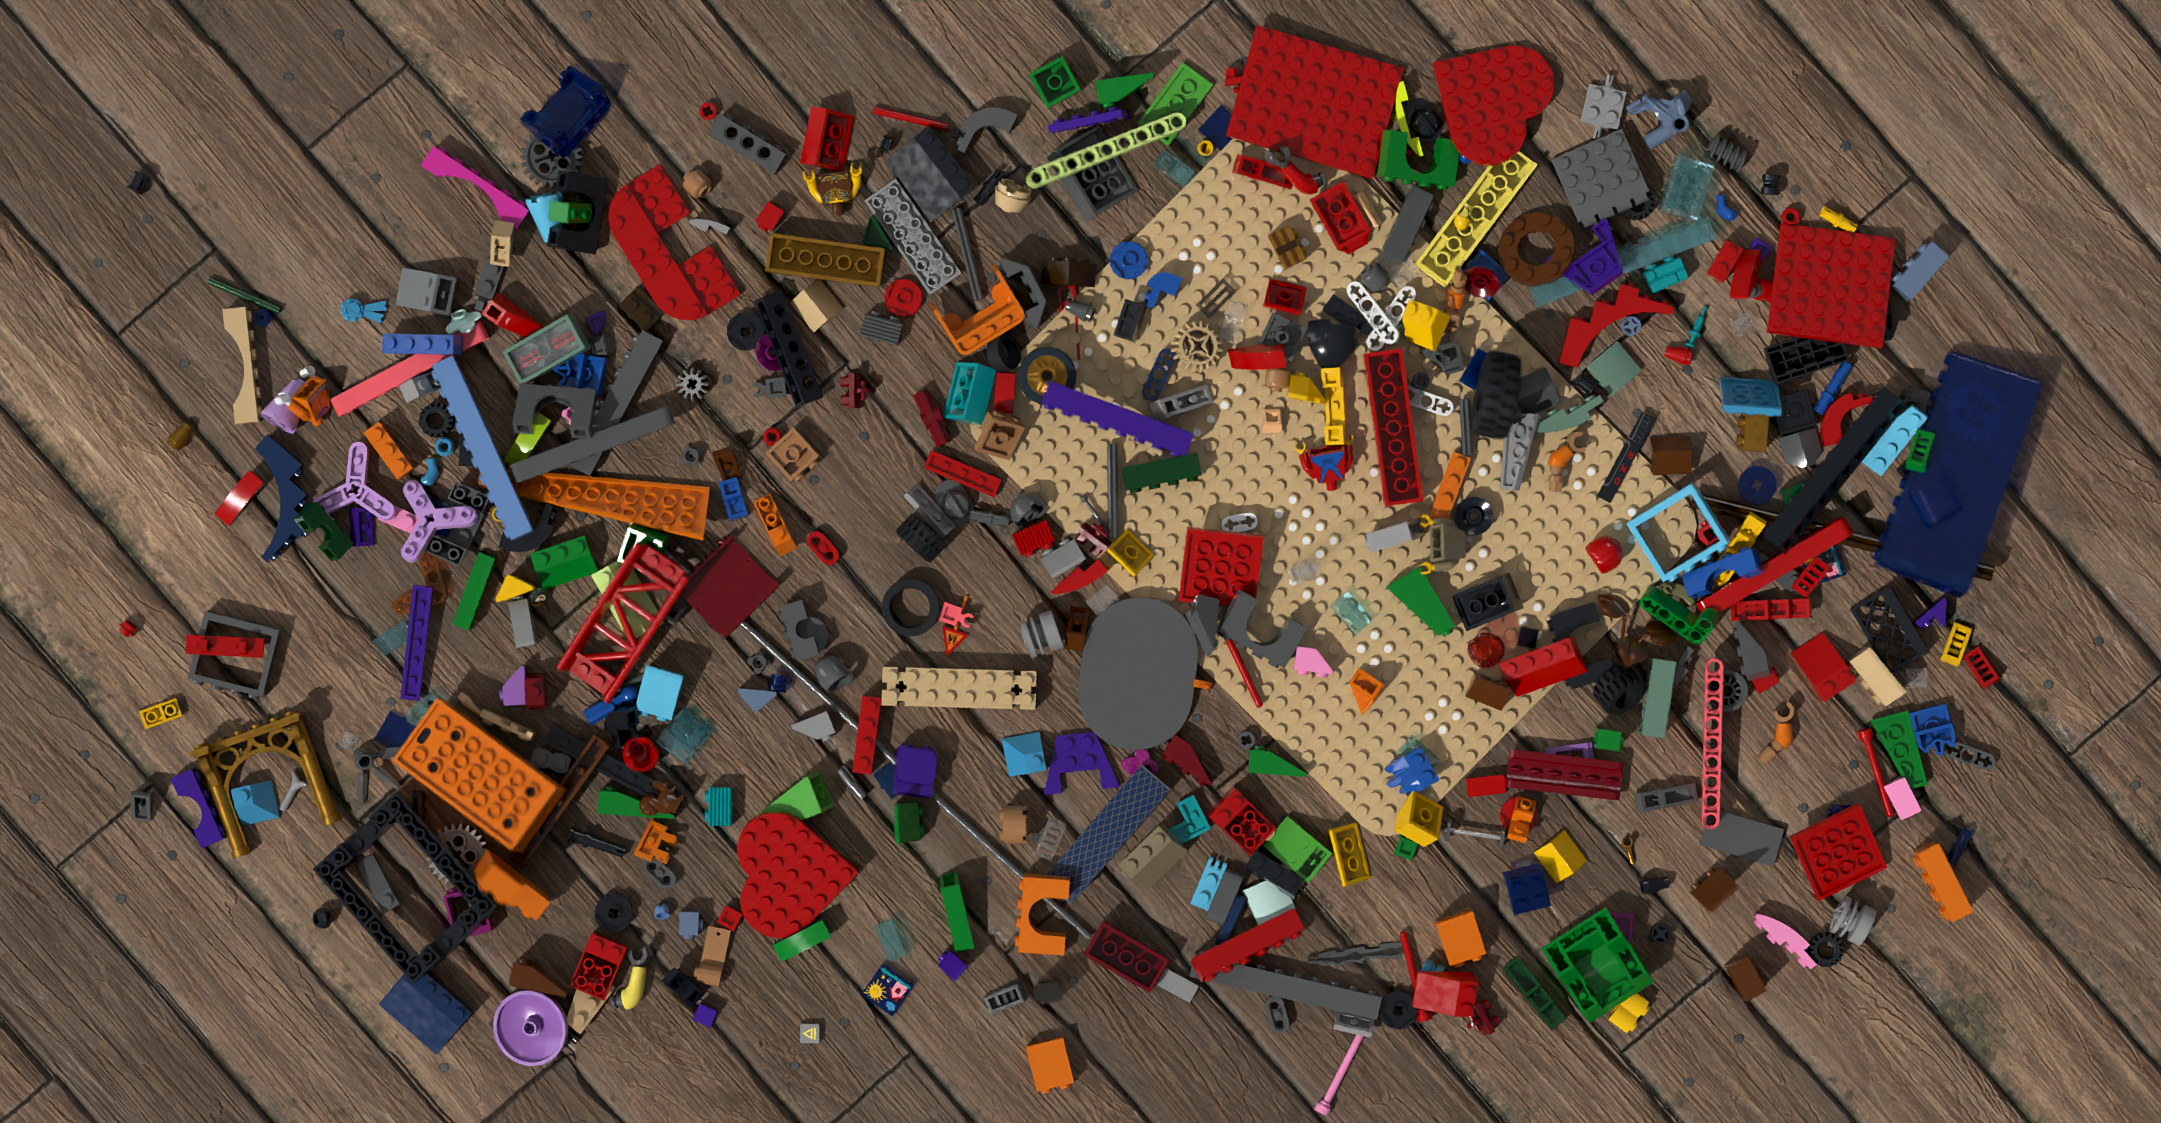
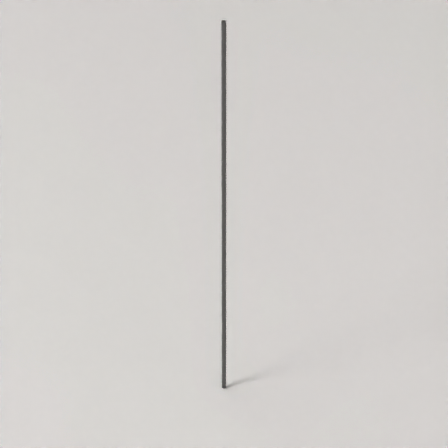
[626,522,1092,940]

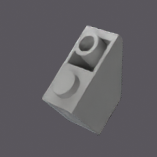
[399,372,441,403]

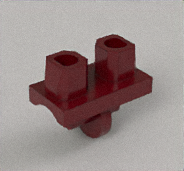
[841,373,872,408]
[1075,522,1112,556]
[1466,999,1501,1035]

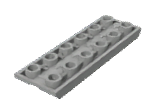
[864,179,961,295]

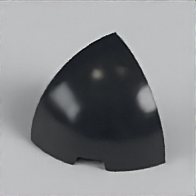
[1308,319,1362,369]

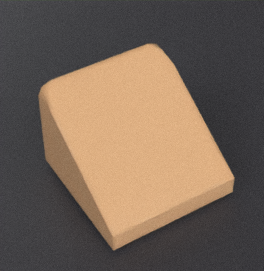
[1262,409,1282,433]

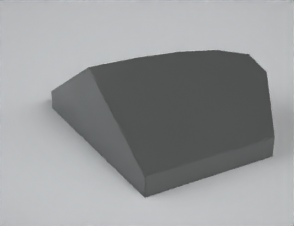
[1778,428,1822,468]

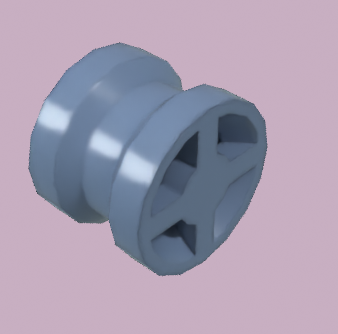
[1621,316,1641,336]

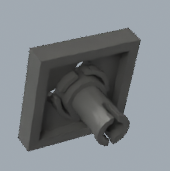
[1257,312,1307,363]

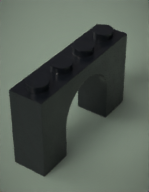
[547,171,608,255]
[1546,602,1614,689]

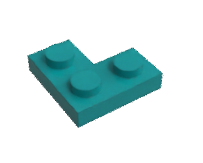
[1169,795,1211,844]

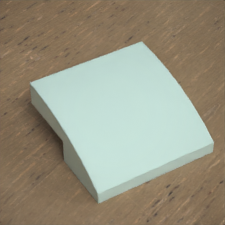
[1243,880,1296,925]

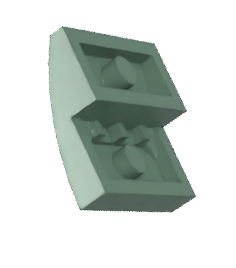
[1586,341,1642,397]

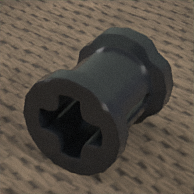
[127,170,151,195]
[1412,372,1430,390]
[1573,372,1598,396]

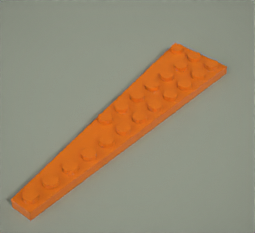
[478,469,710,541]

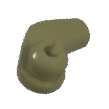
[1661,582,1696,607]

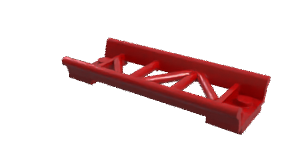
[556,542,689,704]

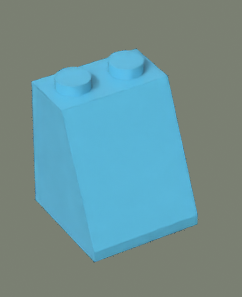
[636,665,686,722]

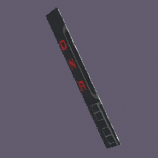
[1597,412,1655,503]

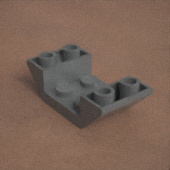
[998,258,1046,330]
[424,481,489,567]

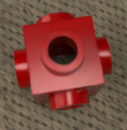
[1697,519,1726,547]

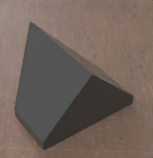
[1420,341,1464,375]

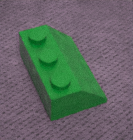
[530,536,598,590]

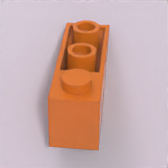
[753,493,797,557]

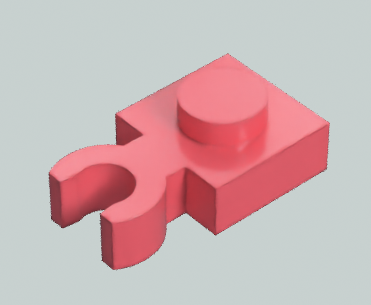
[938,602,975,628]

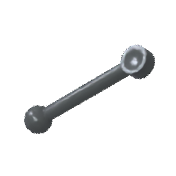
[1080,495,1107,528]

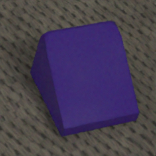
[693,1003,718,1028]

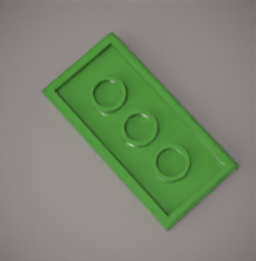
[1137,62,1214,146]

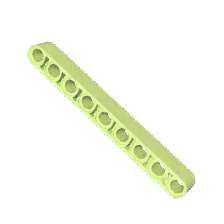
[1026,113,1186,189]

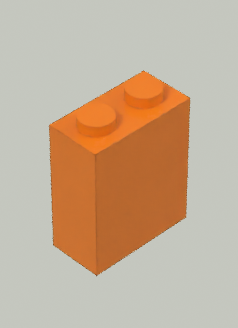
[1026,1036,1074,1094]

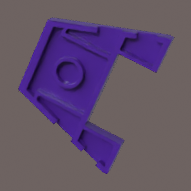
[1544,218,1624,295]
[1044,732,1119,795]

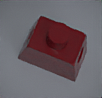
[524,672,548,710]

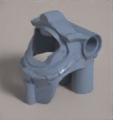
[1626,89,1692,150]

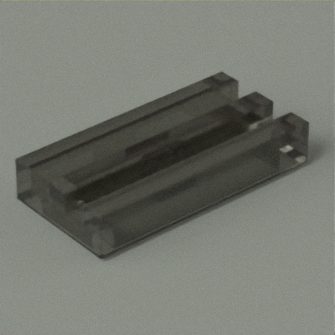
[1196,278,1237,319]

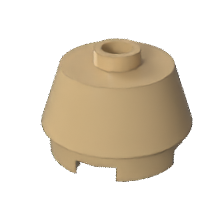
[995,179,1032,213]

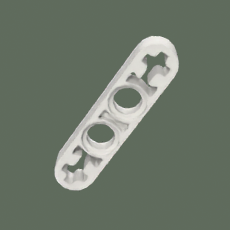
[1347,282,1400,344]
[1367,286,1417,352]
[1407,386,1453,416]

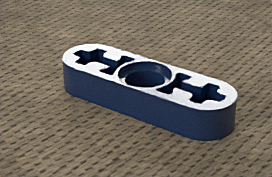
[1142,348,1175,401]
[1215,893,1246,945]

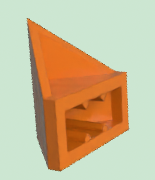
[1348,668,1385,716]

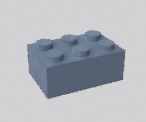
[1890,241,1950,302]

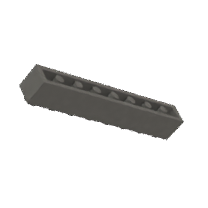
[570,330,664,476]

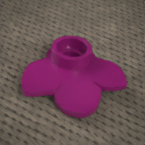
[1121,749,1159,778]

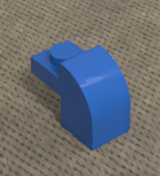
[1144,273,1182,309]

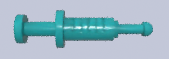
[1685,306,1707,349]

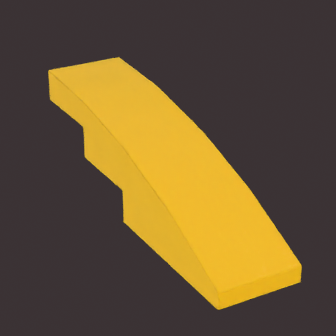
[1714,512,1767,586]

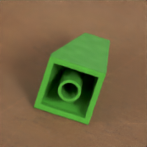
[756,771,833,820]

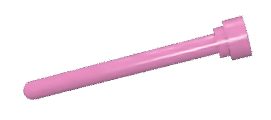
[1314,1034,1364,1116]

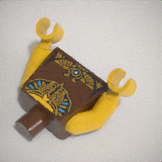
[803,163,862,216]

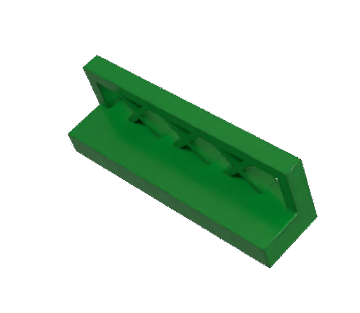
[452,552,497,631]

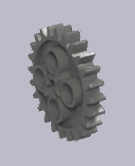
[520,126,583,189]

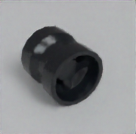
[1761,174,1781,195]

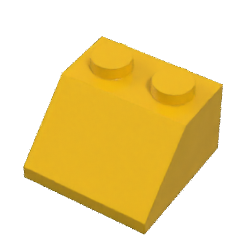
[1402,299,1451,352]
[1395,791,1443,847]

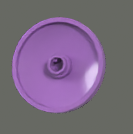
[493,989,568,1066]

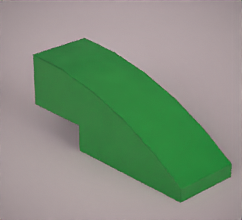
[772,919,832,962]

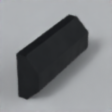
[1764,337,1850,384]

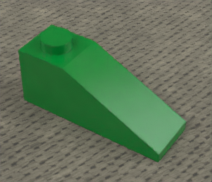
[1248,746,1306,777]

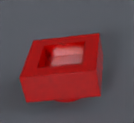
[717,905,743,931]

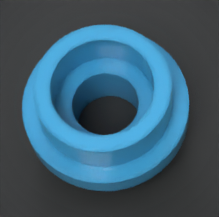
[435,437,454,456]

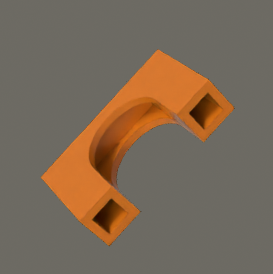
[1015,873,1070,956]

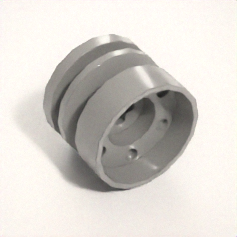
[1020,610,1064,658]
[1829,896,1877,946]

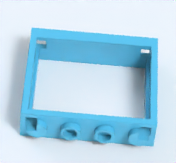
[1626,482,1731,582]

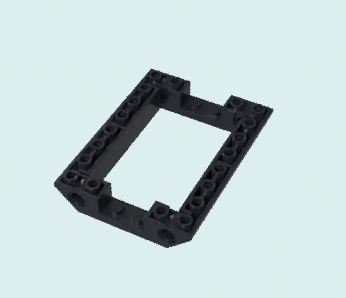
[313,792,497,984]

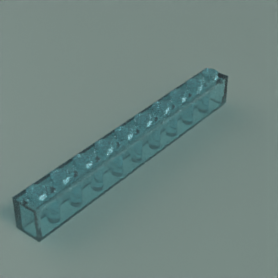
[1527,216,1716,308]

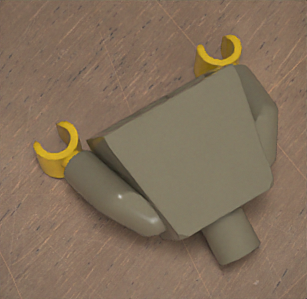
[1418,515,1471,575]

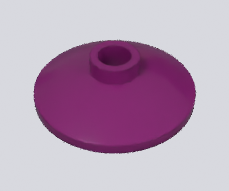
[755,334,790,371]

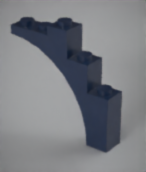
[255,434,311,562]

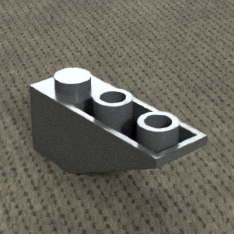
[1190,594,1221,657]
[1733,621,1770,681]

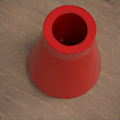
[1664,346,1694,366]

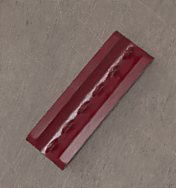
[1505,749,1624,801]

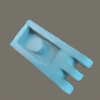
[1190,856,1228,911]

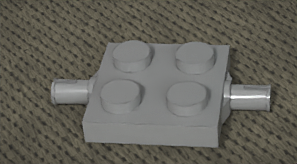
[1580,74,1627,139]

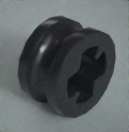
[879,135,893,154]

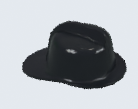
[1403,99,1442,142]

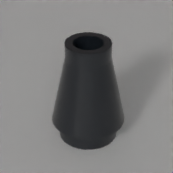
[1640,876,1670,895]

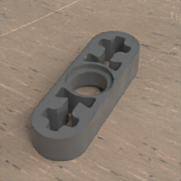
[1943,741,1995,770]

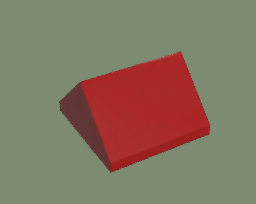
[1263,278,1307,316]

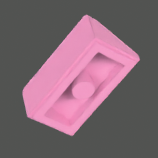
[1884,777,1922,820]

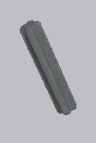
[1459,399,1473,455]

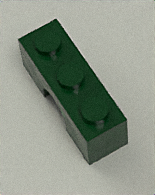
[293,502,354,561]

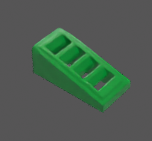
[1906,429,1935,473]

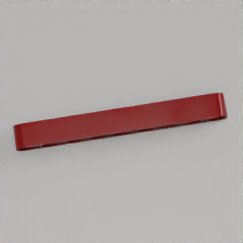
[1696,516,1854,613]

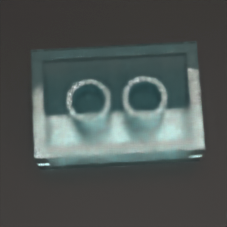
[1658,155,1715,221]

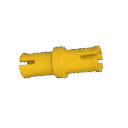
[1818,205,1858,233]

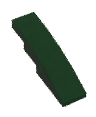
[1503,956,1567,1031]

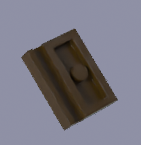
[619,286,665,332]

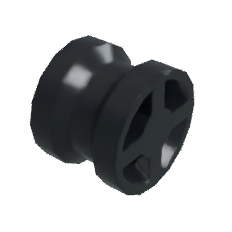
[1650,923,1671,943]

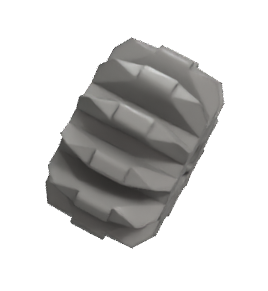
[676,368,709,401]

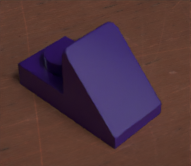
[1913,597,1947,628]

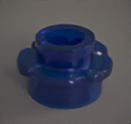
[253,308,272,327]

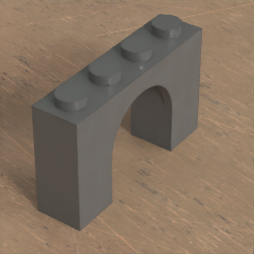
[512,383,598,439]
[1219,589,1308,668]

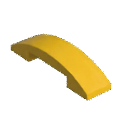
[1321,367,1346,445]

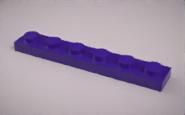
[400,584,433,701]

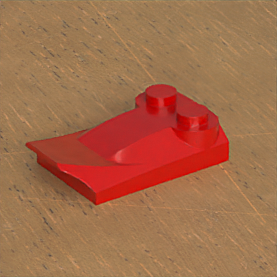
[1309,181,1371,255]

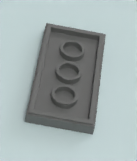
[1699,811,1784,866]

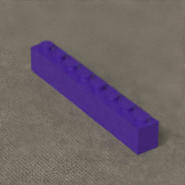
[1040,380,1194,457]

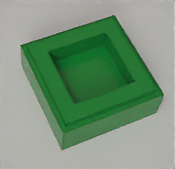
[1394,836,1418,860]

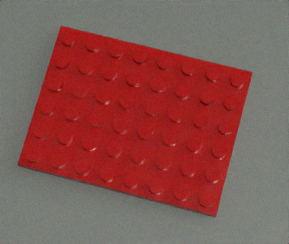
[1225,25,1404,179]

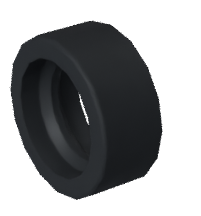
[986,334,1021,372]

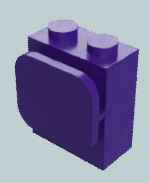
[892,744,937,799]

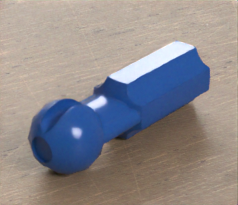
[583,685,639,726]

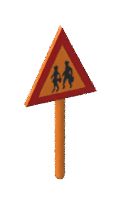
[942,595,969,657]

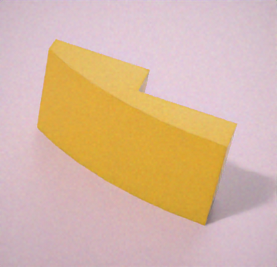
[139,698,182,730]

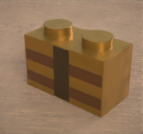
[1268,225,1307,270]

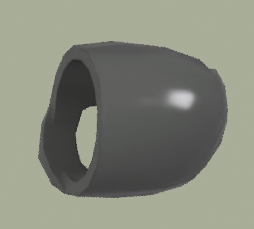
[814,654,854,693]

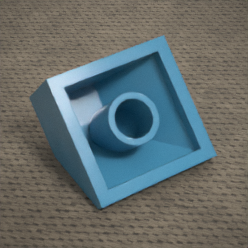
[1002,732,1047,776]
[231,780,280,826]

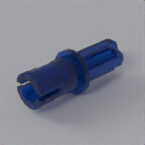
[1946,828,1973,866]

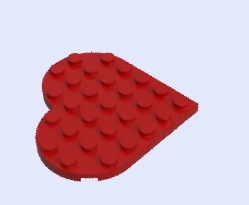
[1432,45,1555,166]
[737,811,859,938]

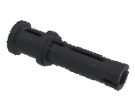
[567,826,626,858]

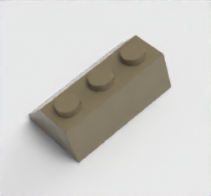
[1118,823,1189,890]

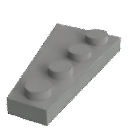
[1500,413,1539,491]

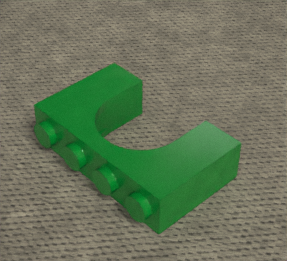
[1377,130,1459,190]

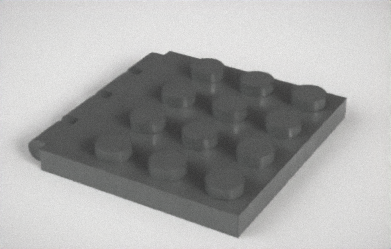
[1551,129,1649,228]

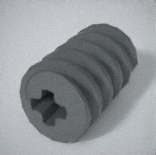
[1704,135,1747,173]

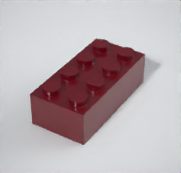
[1083,920,1169,993]

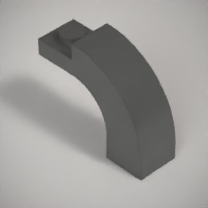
[956,108,1018,154]

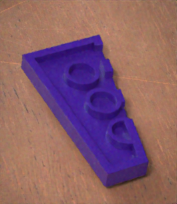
[1048,107,1131,133]

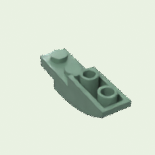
[1535,394,1604,433]

